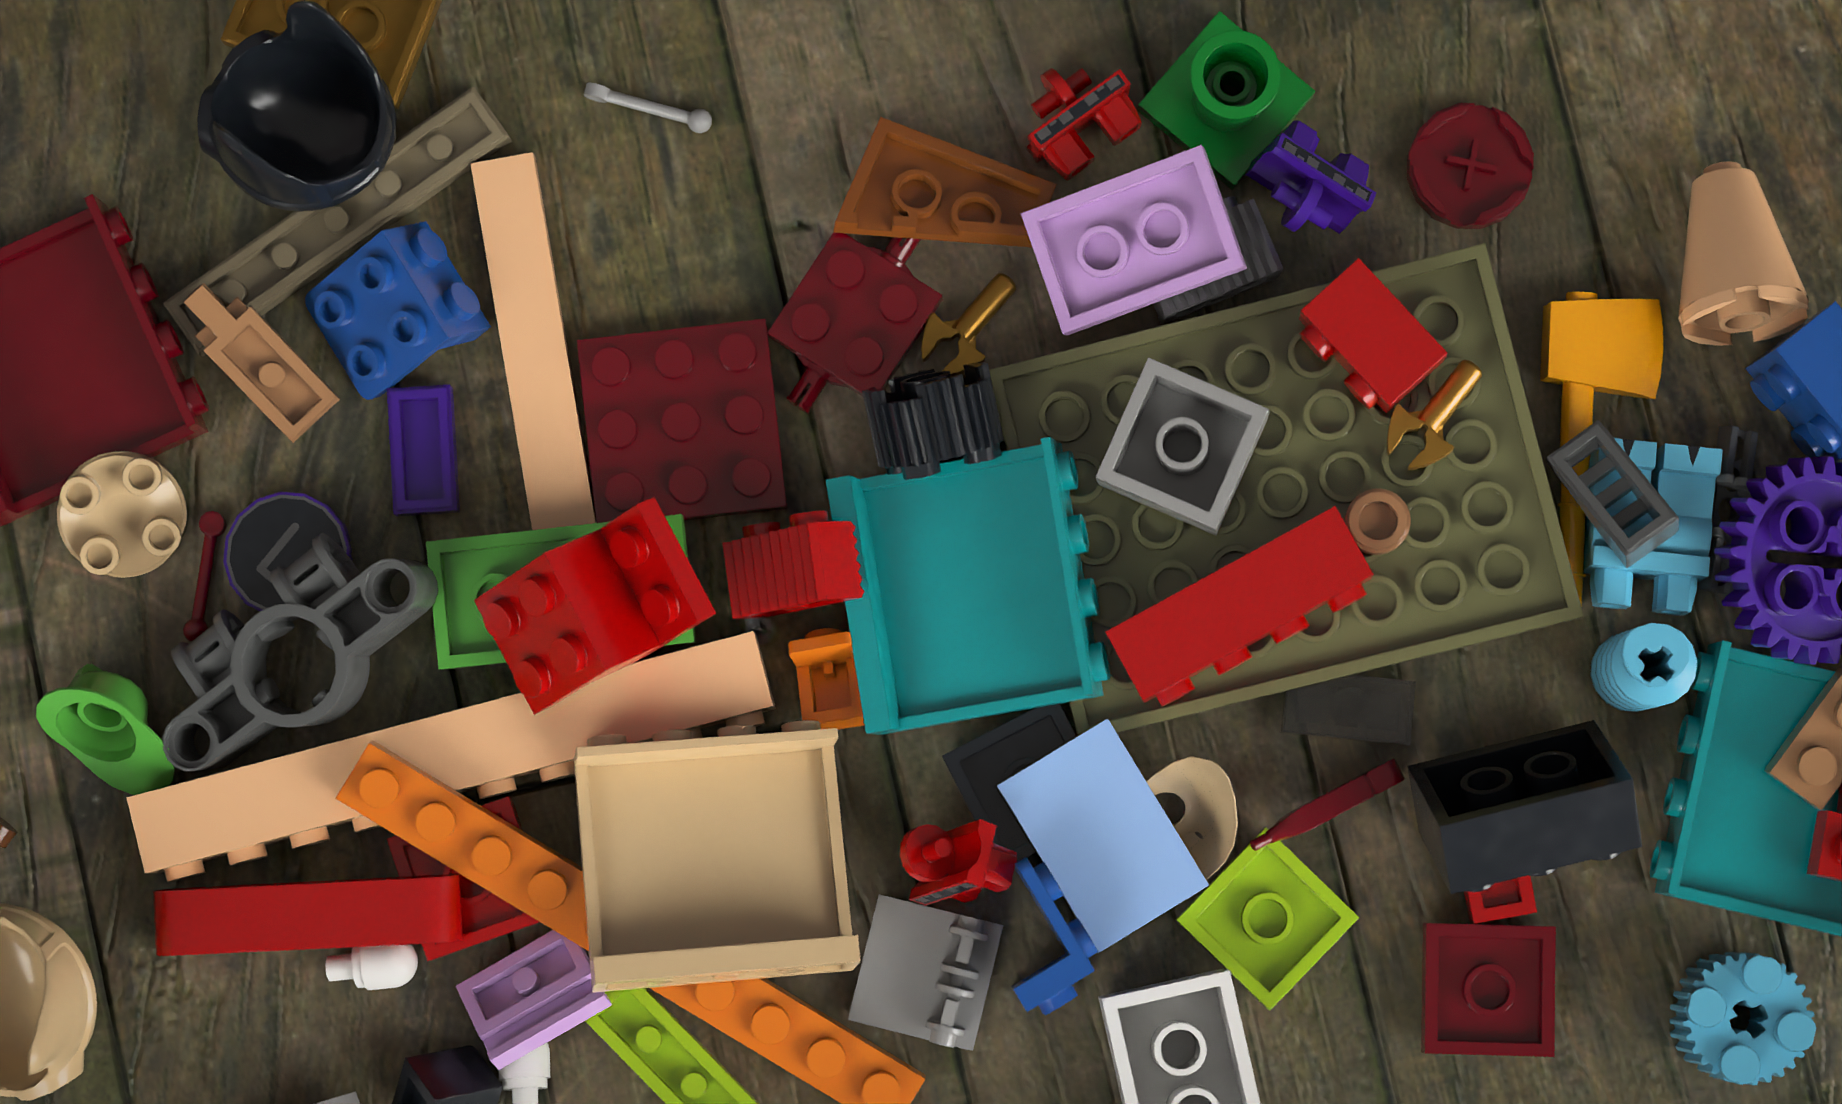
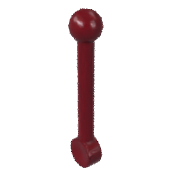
[183,511,227,642]

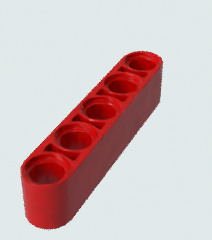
[153,874,463,956]

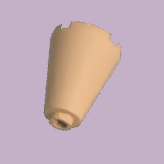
[1678,161,1809,346]

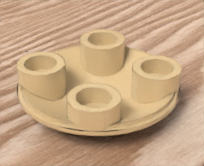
[57,451,187,578]

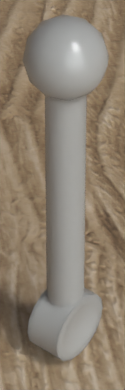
[583,82,712,133]

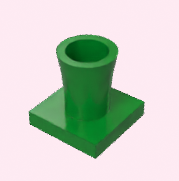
[1137,11,1316,190]

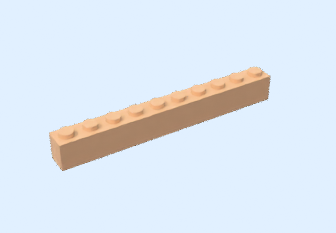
[127,631,776,882]

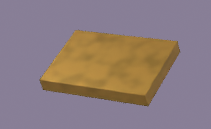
[220,0,442,110]

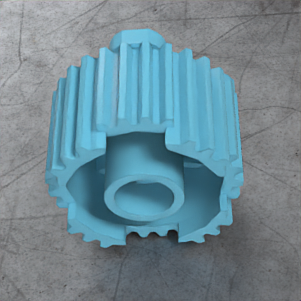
[1670,952,1816,1085]

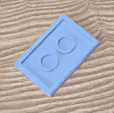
[997,718,1209,953]

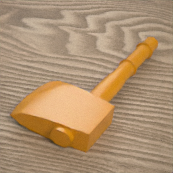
[1540,291,1664,608]

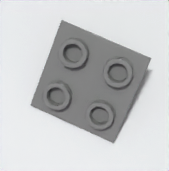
[848,894,1003,1051]

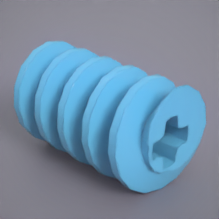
[1590,623,1697,712]

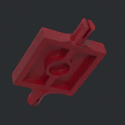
[767,232,943,414]

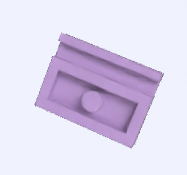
[456,930,612,1070]

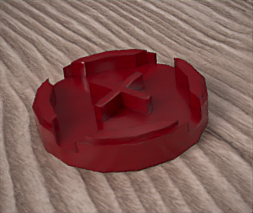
[1407,103,1534,229]

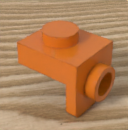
[788,628,865,730]

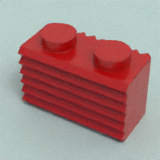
[722,511,865,619]

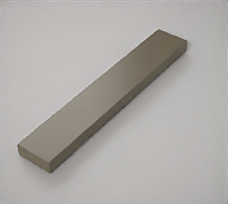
[163,86,512,357]

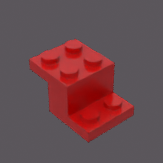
[474,497,716,715]

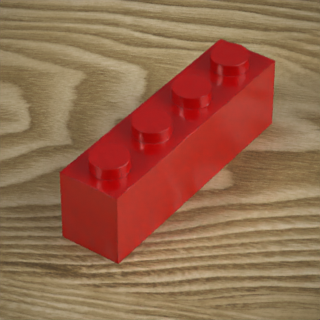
[1105,506,1374,707]

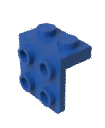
[305,221,491,400]
[1011,857,1098,1016]

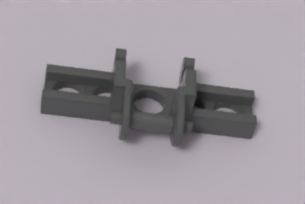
[1697,426,1758,595]

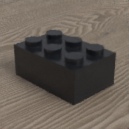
[1407,720,1643,894]

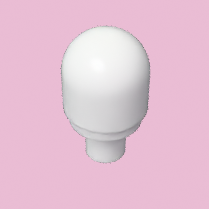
[326,945,418,990]
[498,1042,551,1104]

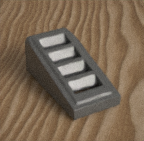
[1546,420,1679,568]

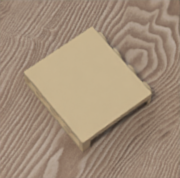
[574,720,860,993]

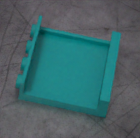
[826,437,1110,735]
[1650,640,1842,937]

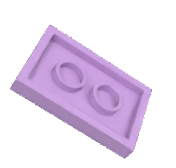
[1021,145,1247,336]

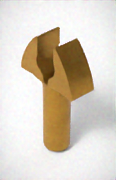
[921,273,1017,376]
[1387,360,1482,470]

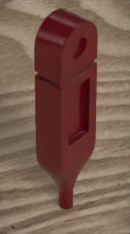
[1250,758,1405,851]

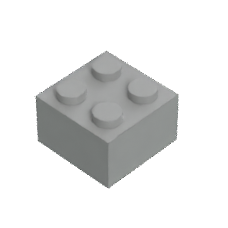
[1096,358,1269,536]

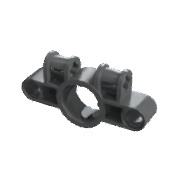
[162,532,438,771]

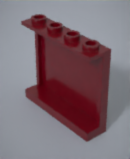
[0,194,210,527]

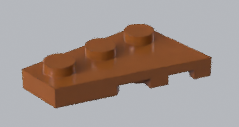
[833,117,1057,248]

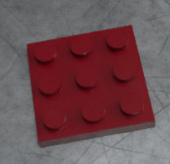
[577,318,788,523]

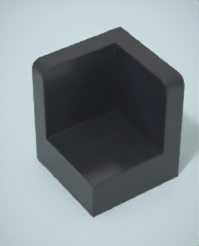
[392,1045,503,1104]

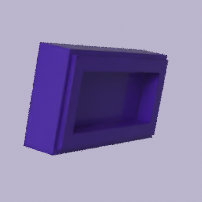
[387,384,460,517]

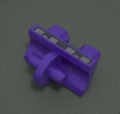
[1246,120,1376,234]

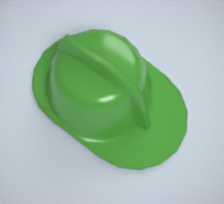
[36,664,175,795]

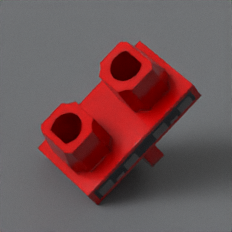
[1026,68,1142,181]
[900,819,1017,906]

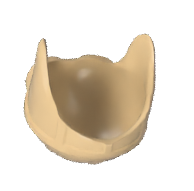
[0,903,97,1101]

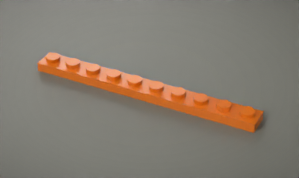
[335,740,926,1104]

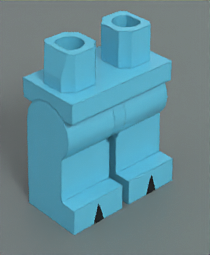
[1583,438,1723,616]

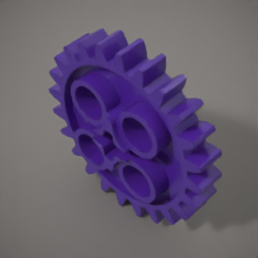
[1714,456,1842,665]

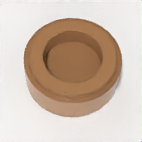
[1345,489,1411,555]

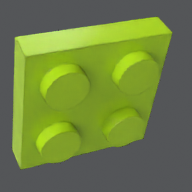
[1175,827,1360,1011]

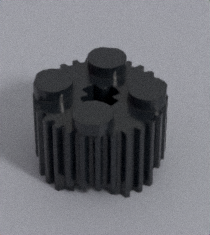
[862,362,1004,480]

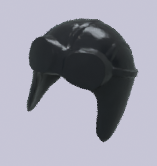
[197,0,396,211]

